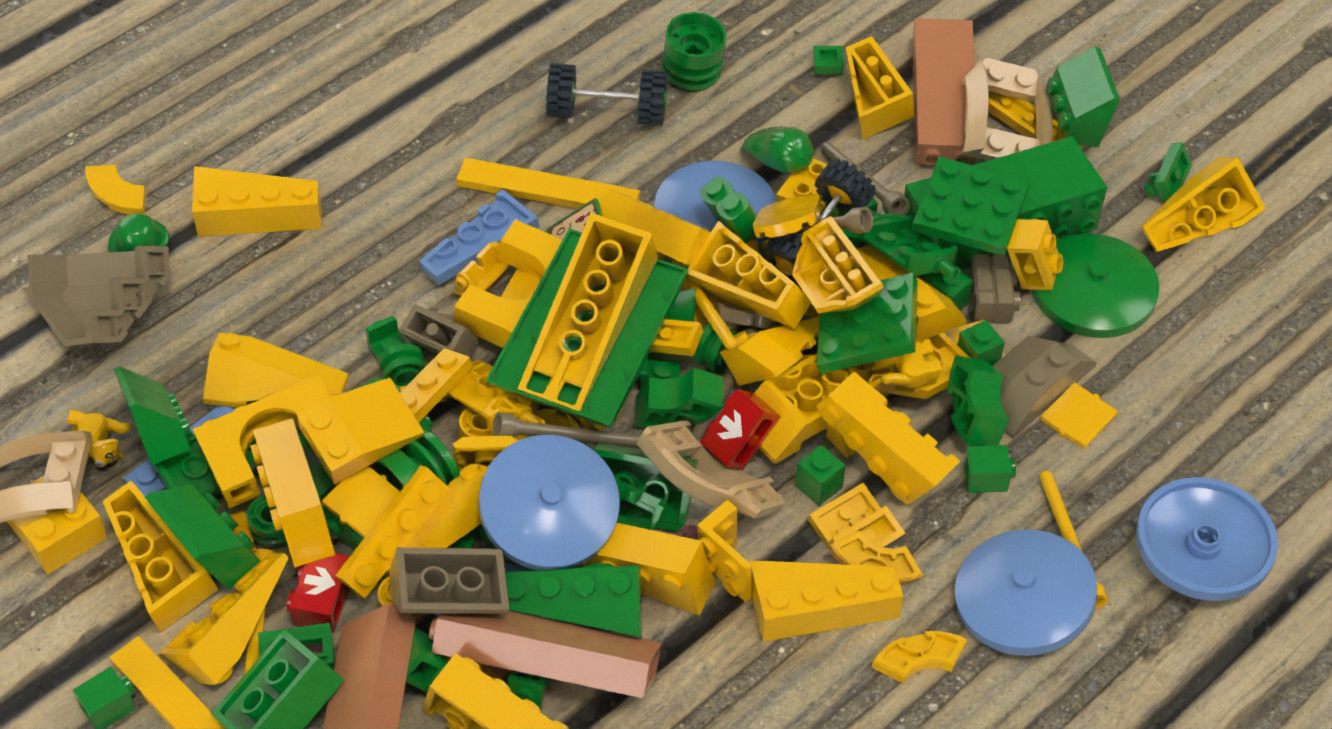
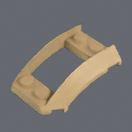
[962,58,1052,161]
[636,420,786,519]
[0,430,92,523]

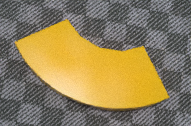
[85,165,146,215]
[828,530,923,585]
[872,631,968,684]

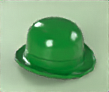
[108,213,170,253]

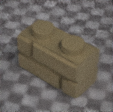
[969,254,1020,324]
[399,304,479,358]

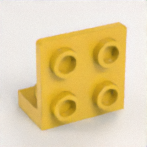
[697,500,751,602]

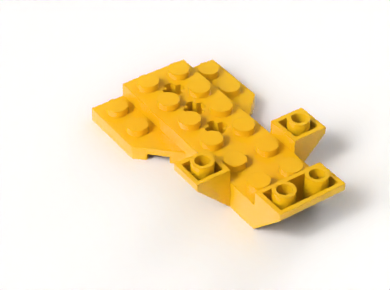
[754,333,970,464]

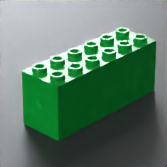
[904,136,1107,270]

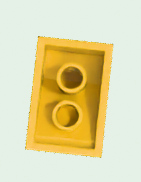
[297,378,425,485]
[7,476,108,575]

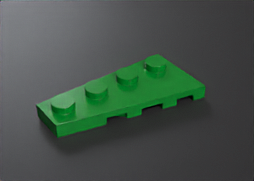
[505,565,642,638]

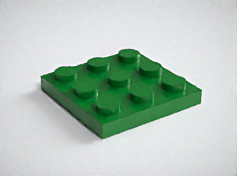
[912,156,1030,256]
[816,273,918,374]

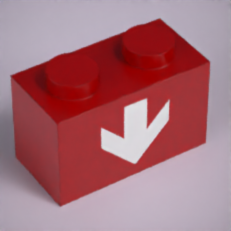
[700,389,781,470]
[287,553,350,634]

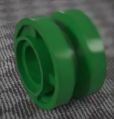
[692,323,738,373]
[378,343,426,387]
[247,495,287,549]

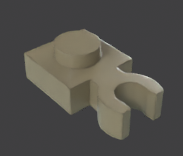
[714,302,772,329]

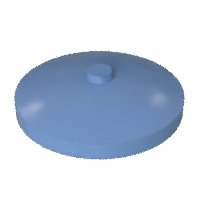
[654,161,776,247]
[479,435,620,570]
[1136,477,1278,601]
[955,530,1097,656]

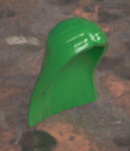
[740,126,814,172]

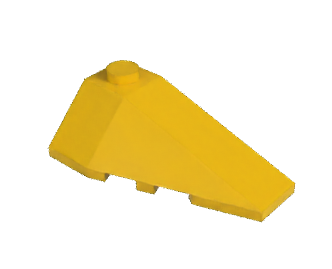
[1140,156,1266,252]
[857,245,967,342]
[720,316,820,386]
[203,333,349,408]
[385,463,488,575]
[159,553,288,685]

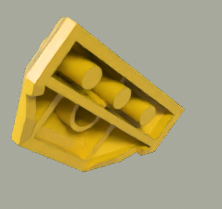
[792,216,884,313]

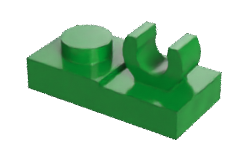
[1143,142,1192,204]

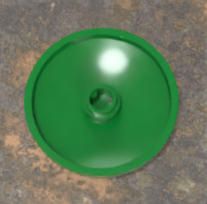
[1032,234,1159,338]

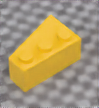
[846,36,915,140]

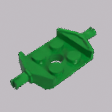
[860,206,961,280]

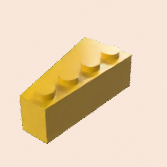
[687,221,811,329]
[816,372,960,506]
[103,481,218,633]

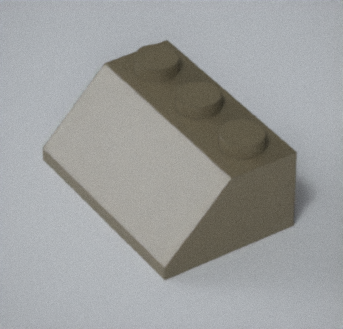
[390,547,509,614]

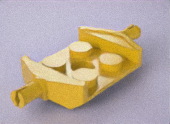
[440,359,545,431]

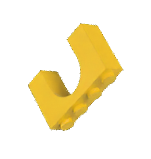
[454,219,563,348]
[193,374,330,509]

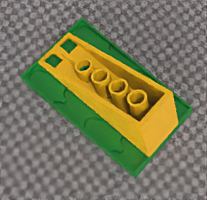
[486,213,689,429]

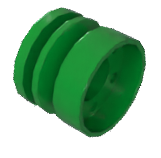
[662,12,727,91]
[373,430,460,491]

